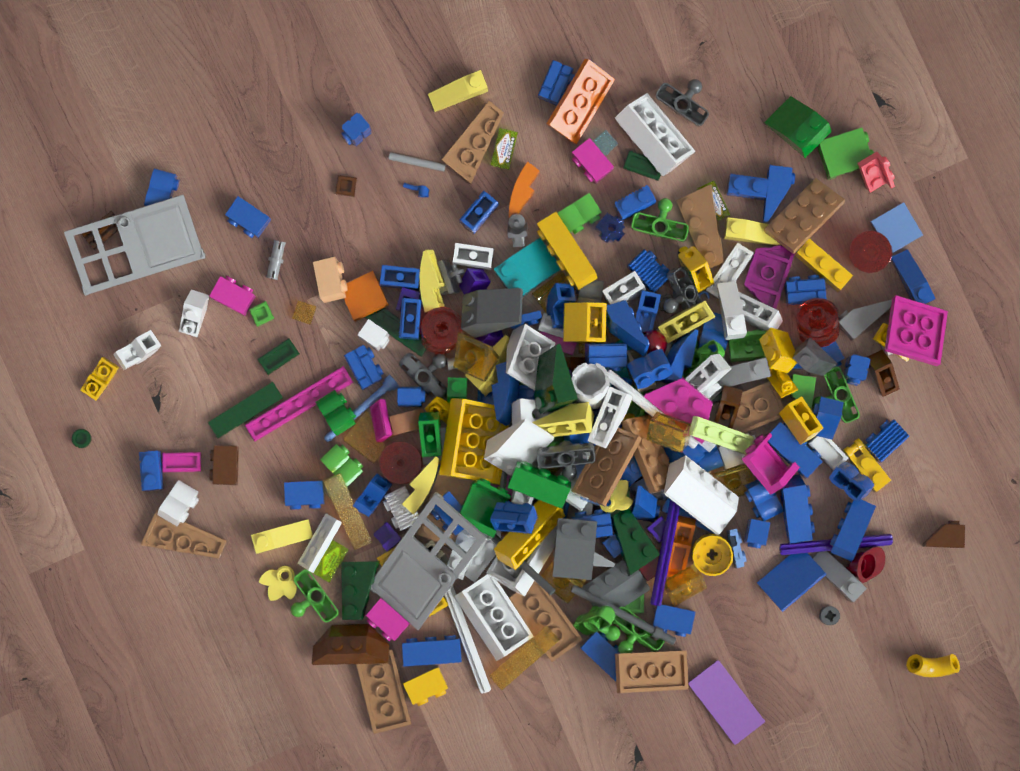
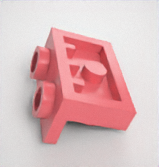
[857,152,895,193]

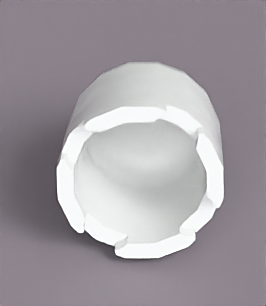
[571,363,610,409]

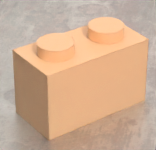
[313,257,348,303]

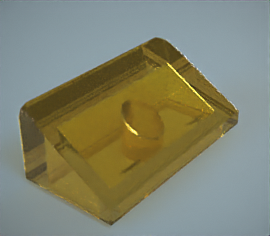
[532,272,576,312]

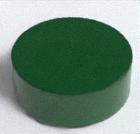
[72,429,92,448]

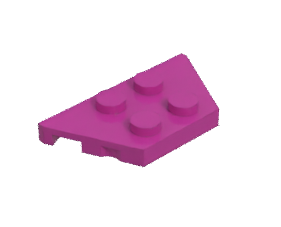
[644,377,713,444]

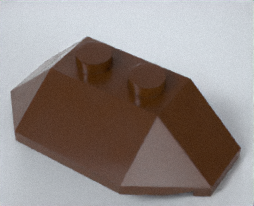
[312,624,390,665]

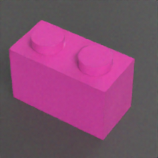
[571,138,614,184]
[209,276,256,316]
[366,598,410,641]

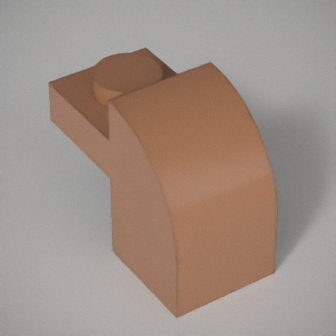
[389,409,423,438]

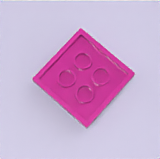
[885,295,948,366]

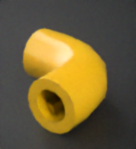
[906,654,960,677]

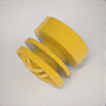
[691,533,733,576]

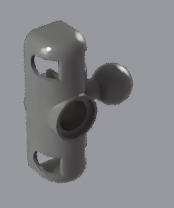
[656,79,709,127]
[663,266,702,313]
[399,353,447,400]
[537,441,595,481]

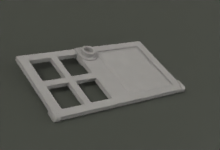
[64,194,206,296]
[370,492,487,630]

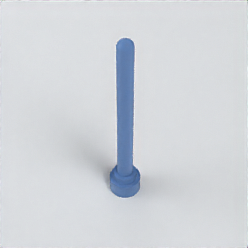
[324,374,399,442]

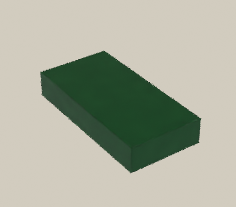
[623,150,661,181]
[257,338,300,376]

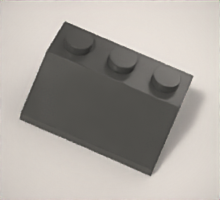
[581,560,651,608]

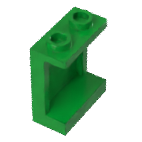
[458,478,512,540]

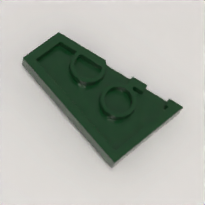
[611,508,660,576]
[341,561,380,620]

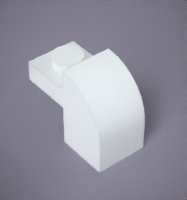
[113,330,161,370]

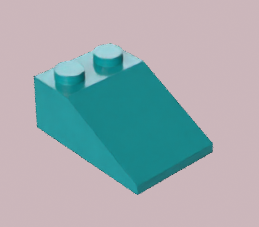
[494,238,560,297]

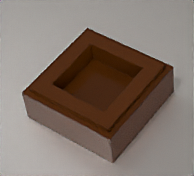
[335,175,357,197]

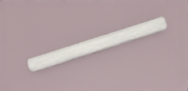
[608,370,699,448]
[444,585,491,694]

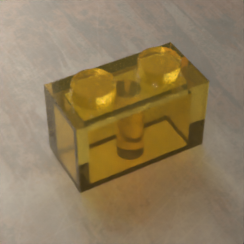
[646,412,691,453]

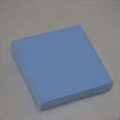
[870,202,923,255]

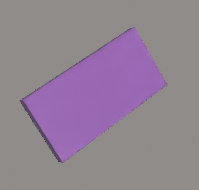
[688,660,765,745]

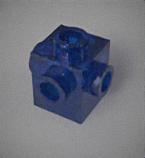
[595,212,625,244]

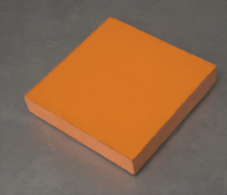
[344,271,389,322]

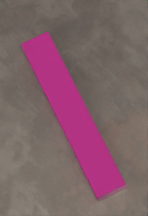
[245,366,354,442]

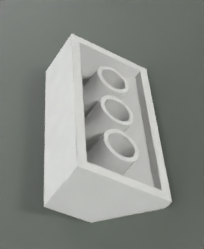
[615,93,695,176]
[664,455,739,535]
[486,526,557,596]
[454,574,534,661]

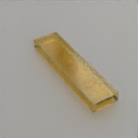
[323,473,372,550]
[489,626,559,691]

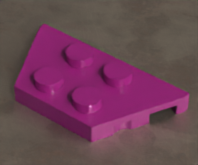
[744,245,795,309]

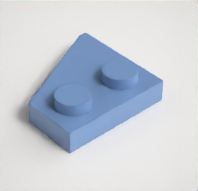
[726,529,747,568]

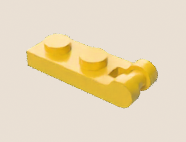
[843,438,891,492]

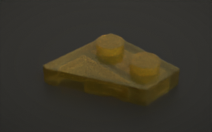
[344,411,386,464]

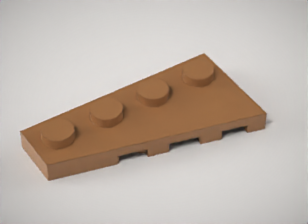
[441,101,504,184]
[676,185,724,269]
[141,510,227,559]

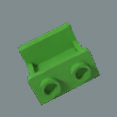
[817,128,874,180]

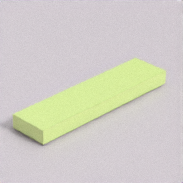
[688,416,754,455]

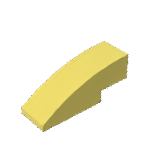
[420,250,445,312]
[402,457,439,515]

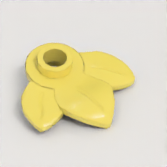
[600,480,633,513]
[259,566,297,601]

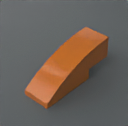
[509,161,540,218]
[667,515,696,580]

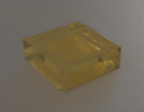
[292,301,317,325]

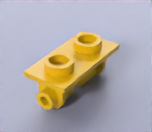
[767,364,798,398]

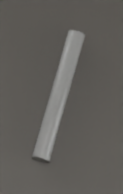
[389,152,446,172]

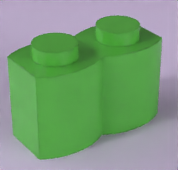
[558,193,602,234]
[320,444,363,488]

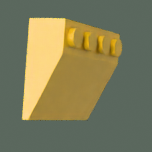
[439,398,509,485]

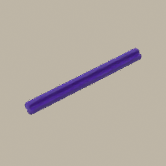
[650,499,680,606]
[779,534,893,555]

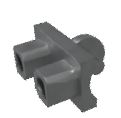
[507,213,528,247]
[437,260,465,295]

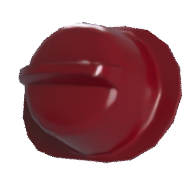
[846,547,886,583]

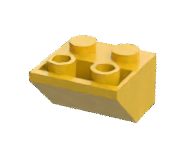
[563,302,607,343]

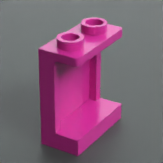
[742,433,800,495]

